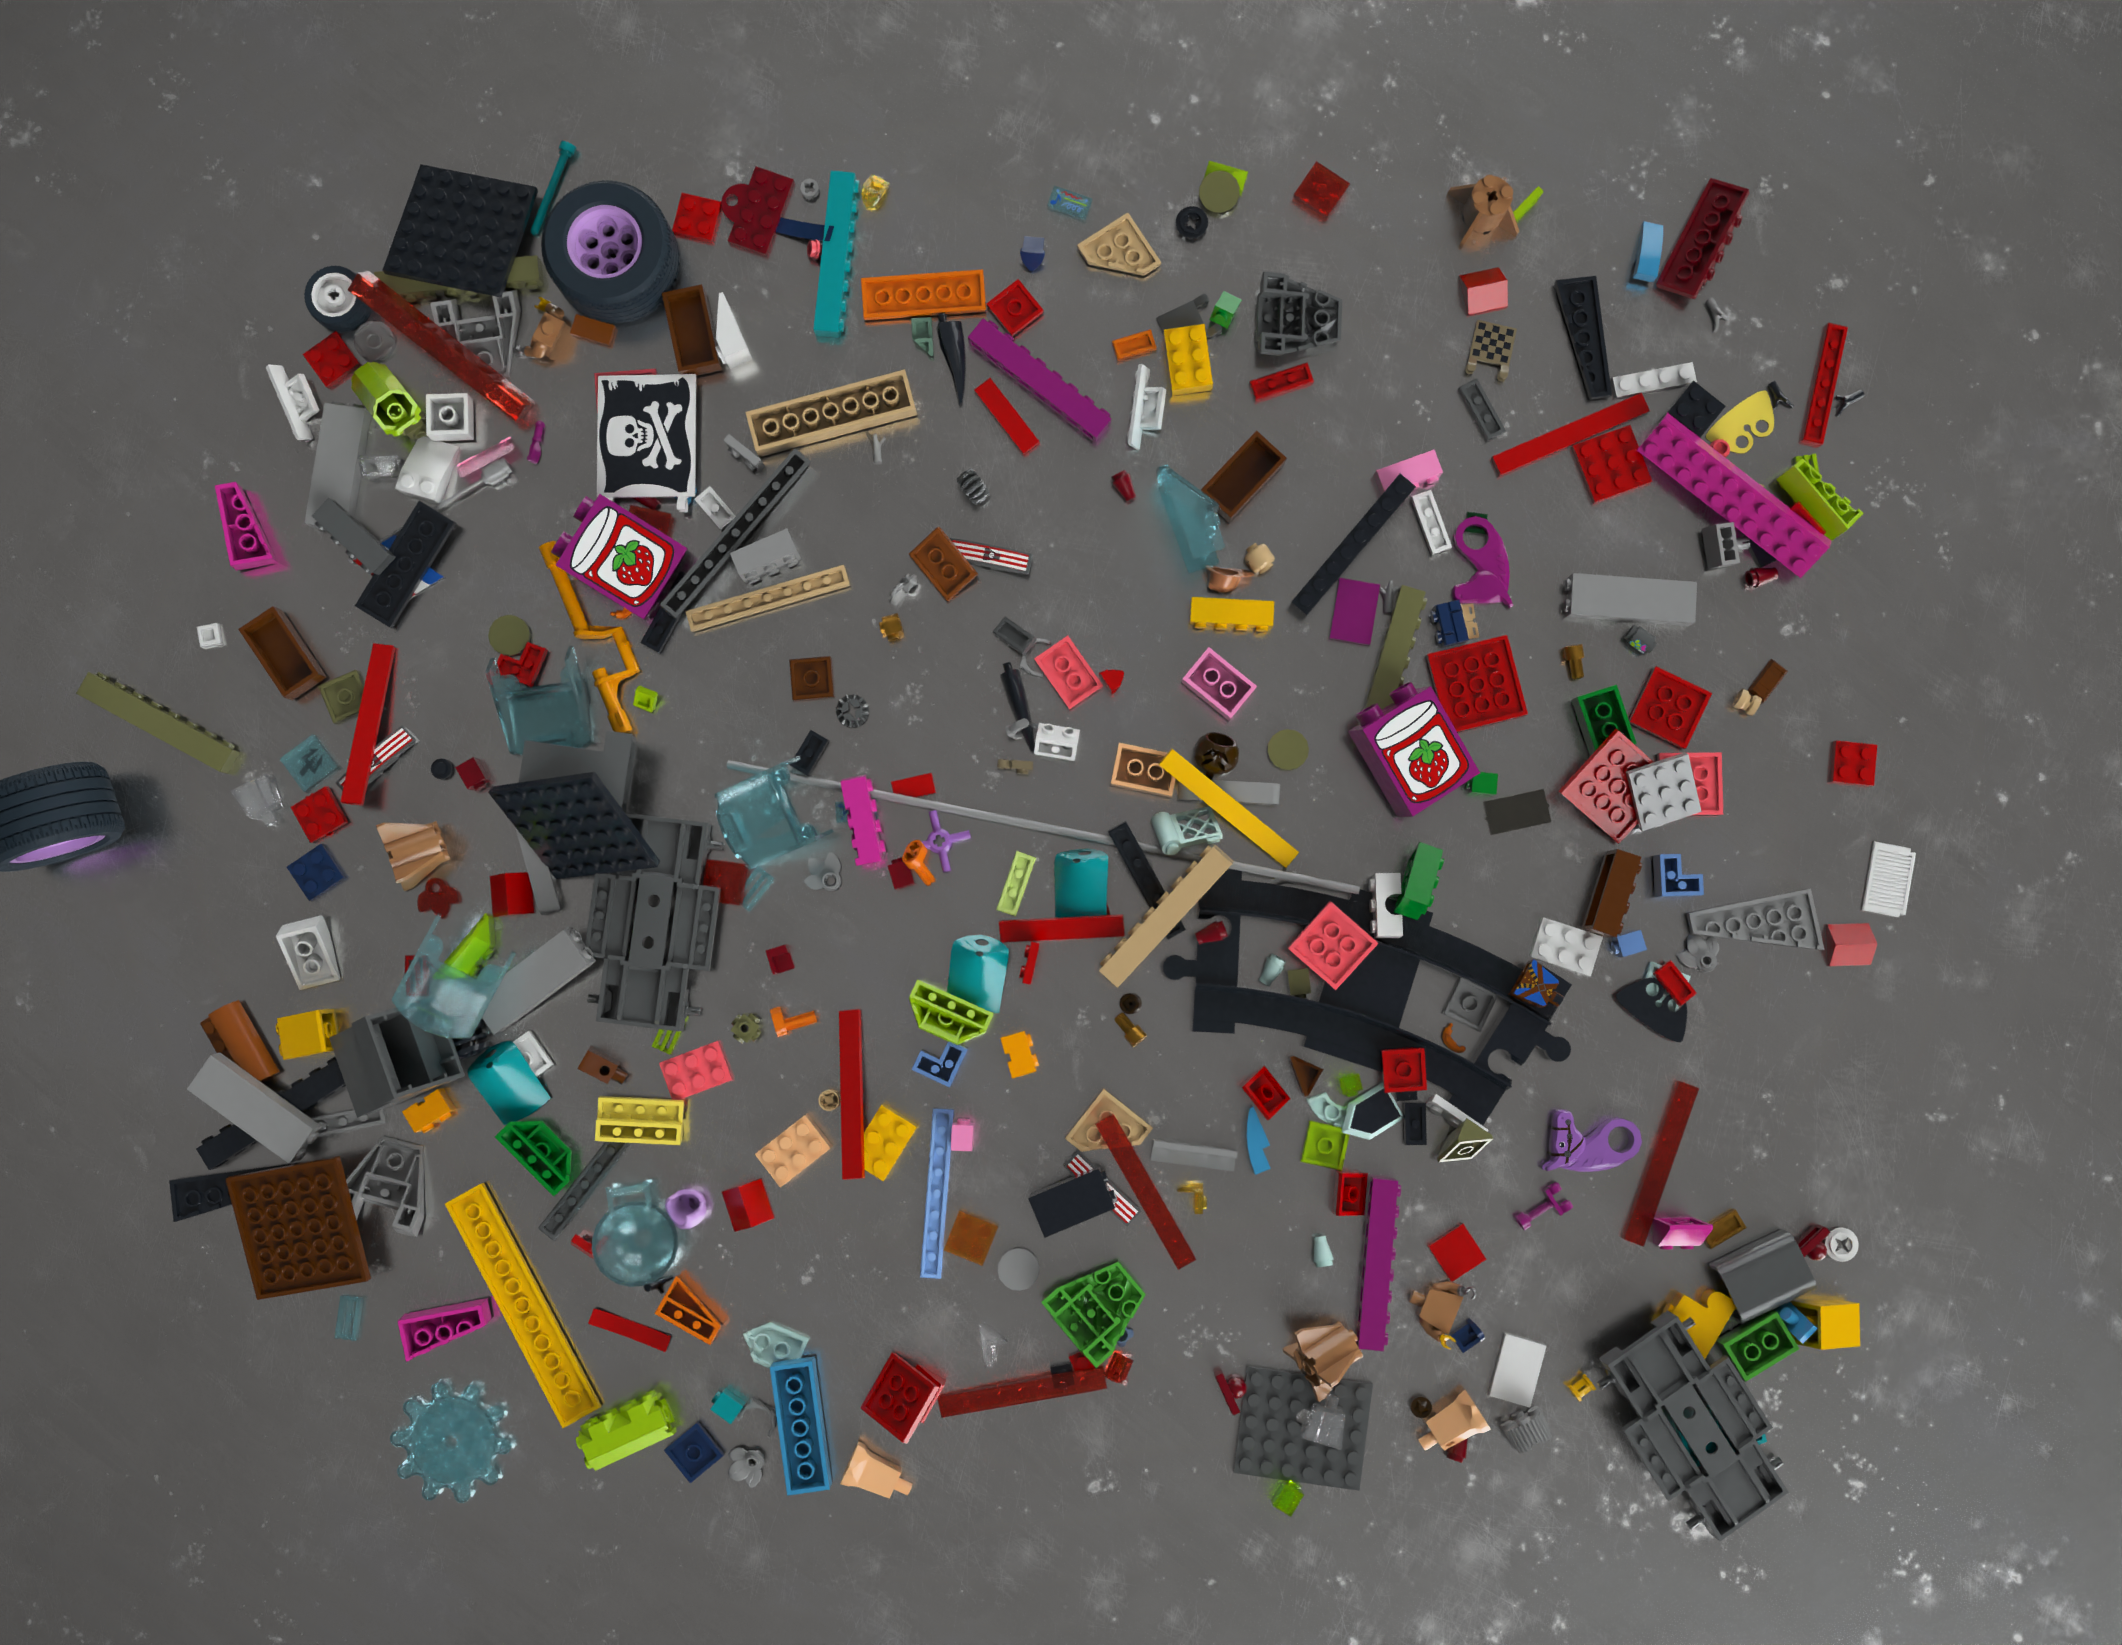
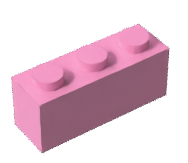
[1374,450,1443,495]

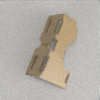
[1460,603,1479,639]

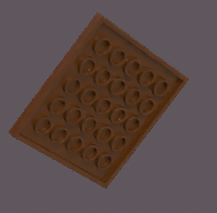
[226,1156,371,1300]

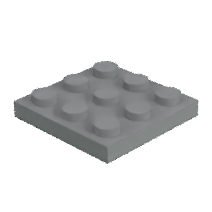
[1626,752,1702,831]

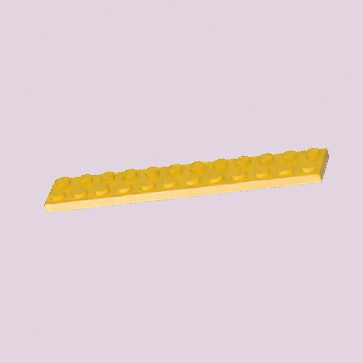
[445,1183,602,1428]

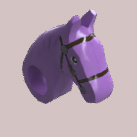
[1542,1109,1642,1172]

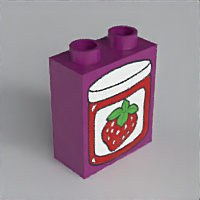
[551,494,688,620]
[1348,682,1480,817]

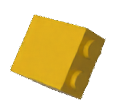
[276,1009,338,1060]
[1790,1300,1860,1350]

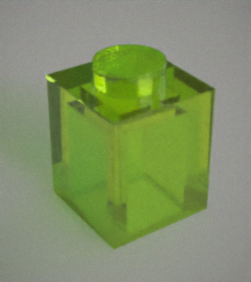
[1271,1480,1304,1517]

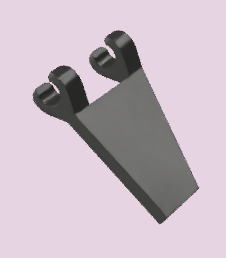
[1156,294,1222,338]

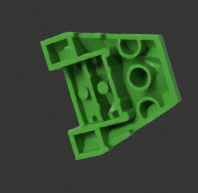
[1041,1262,1146,1368]

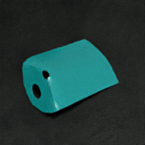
[1054,848,1108,918]
[947,935,1009,1014]
[467,1041,551,1125]

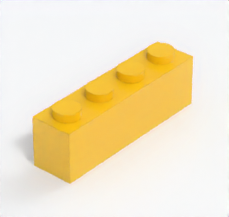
[1189,597,1274,632]

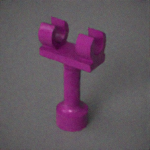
[1515,1182,1573,1231]

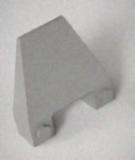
[430,290,521,383]
[346,1136,424,1238]

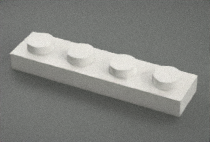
[1611,362,1697,399]

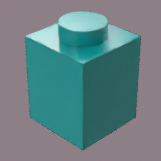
[710,1388,746,1424]

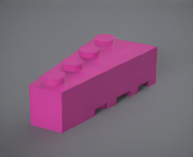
[215,482,278,571]
[840,774,886,866]
[397,1298,492,1362]

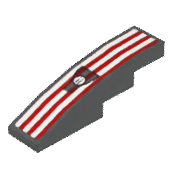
[950,538,1033,575]
[336,726,416,791]
[1063,1150,1141,1226]

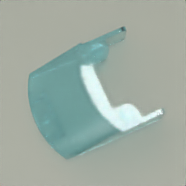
[1156,464,1225,574]
[485,646,593,755]
[715,756,834,870]
[391,913,516,1039]

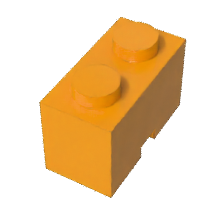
[1000,1031,1039,1079]
[402,1088,456,1134]

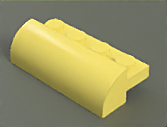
[595,1096,684,1145]

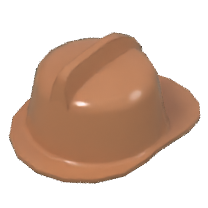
[1205,565,1254,593]

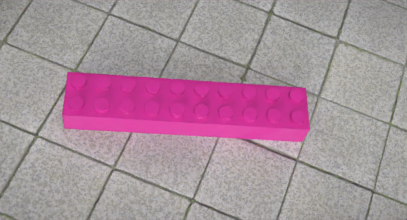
[1637,413,1831,578]

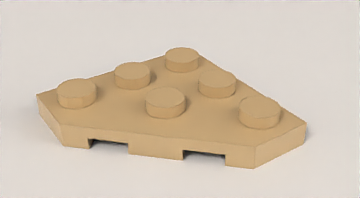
[1077,213,1161,276]
[1065,1089,1153,1152]

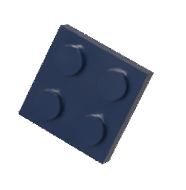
[286,844,346,901]
[664,1421,725,1483]

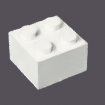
[426,393,474,441]

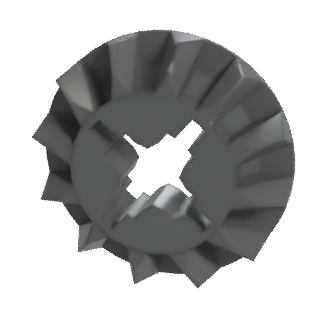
[836,694,869,727]

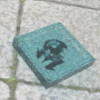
[280,734,339,792]

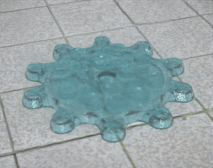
[390,1382,512,1503]

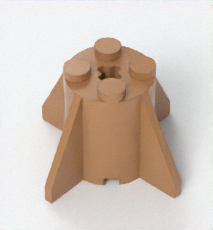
[1447,175,1519,248]
[376,821,451,892]
[1282,1321,1363,1402]

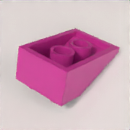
[1652,1217,1713,1250]

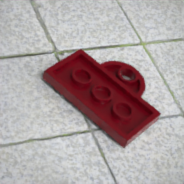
[721,166,794,257]

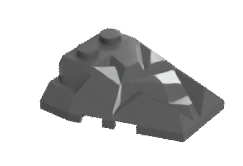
[1255,272,1342,356]

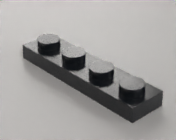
[640,571,686,654]

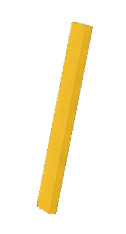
[1159,748,1299,868]

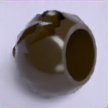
[1194,732,1239,780]

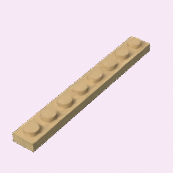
[685,565,850,632]

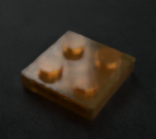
[944,1210,998,1266]

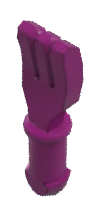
[527,420,545,464]

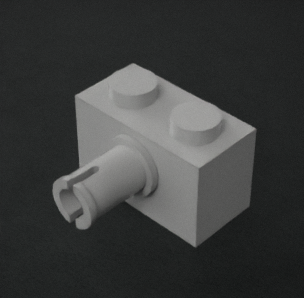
[1702,522,1750,569]

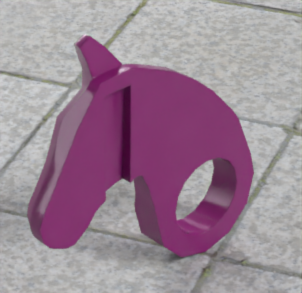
[1451,516,1513,608]

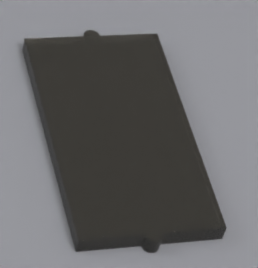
[1484,789,1551,835]

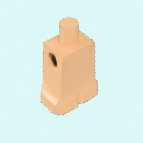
[1418,1390,1491,1451]
[840,1441,913,1499]

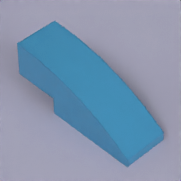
[1633,221,1663,282]
[1245,1105,1271,1175]

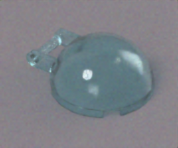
[592,1181,678,1287]

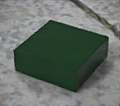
[1464,511,1488,535]

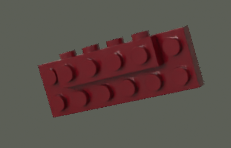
[1656,178,1749,299]

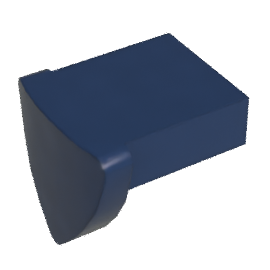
[1020,236,1045,271]
[1450,1318,1485,1353]

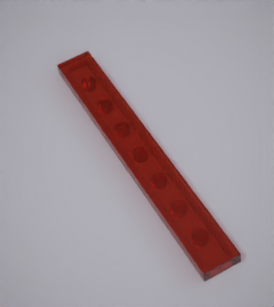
[1622,1081,1699,1247]
[1095,1113,1196,1270]
[937,1366,1107,1418]

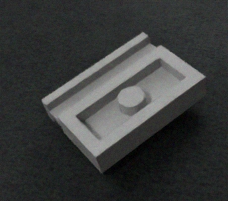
[724,434,765,472]

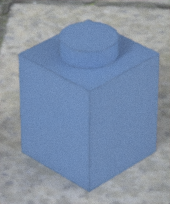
[1611,930,1647,957]

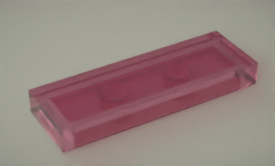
[457,437,516,478]

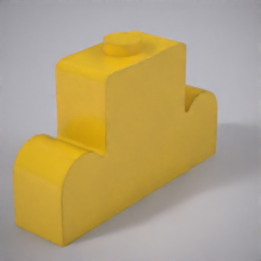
[1663,1289,1736,1359]

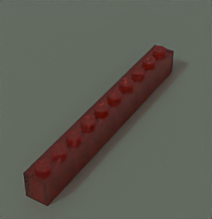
[348,271,535,422]

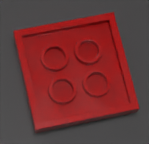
[1571,425,1652,504]
[1629,666,1712,749]
[861,1353,939,1444]

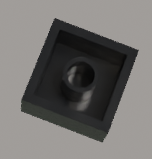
[1662,381,1726,438]

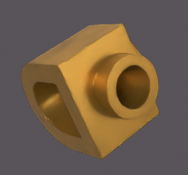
[879,613,904,641]

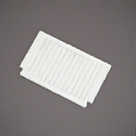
[1861,841,1916,917]

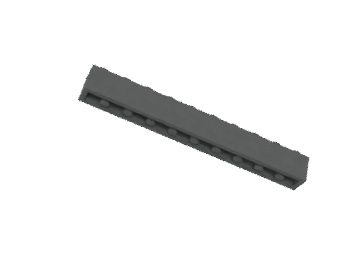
[660,448,811,620]

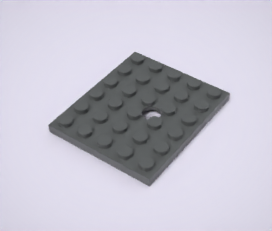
[1233,1365,1373,1491]

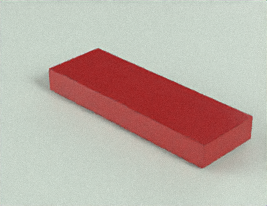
[1249,362,1314,402]

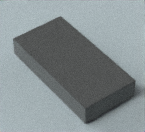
[993,616,1037,656]

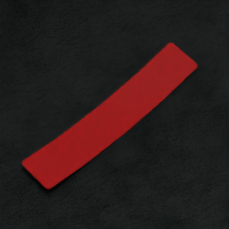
[588,1308,671,1352]

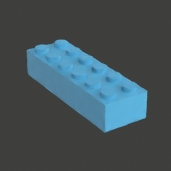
[770,1356,832,1496]

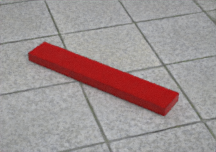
[1801,322,1848,446]
[999,914,1125,942]

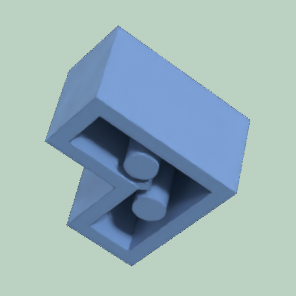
[1653,854,1704,897]
[912,1041,969,1088]

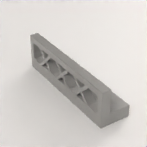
[1150,1139,1238,1171]

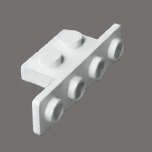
[266,364,320,441]
[1127,364,1166,449]

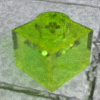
[1336,1073,1363,1097]

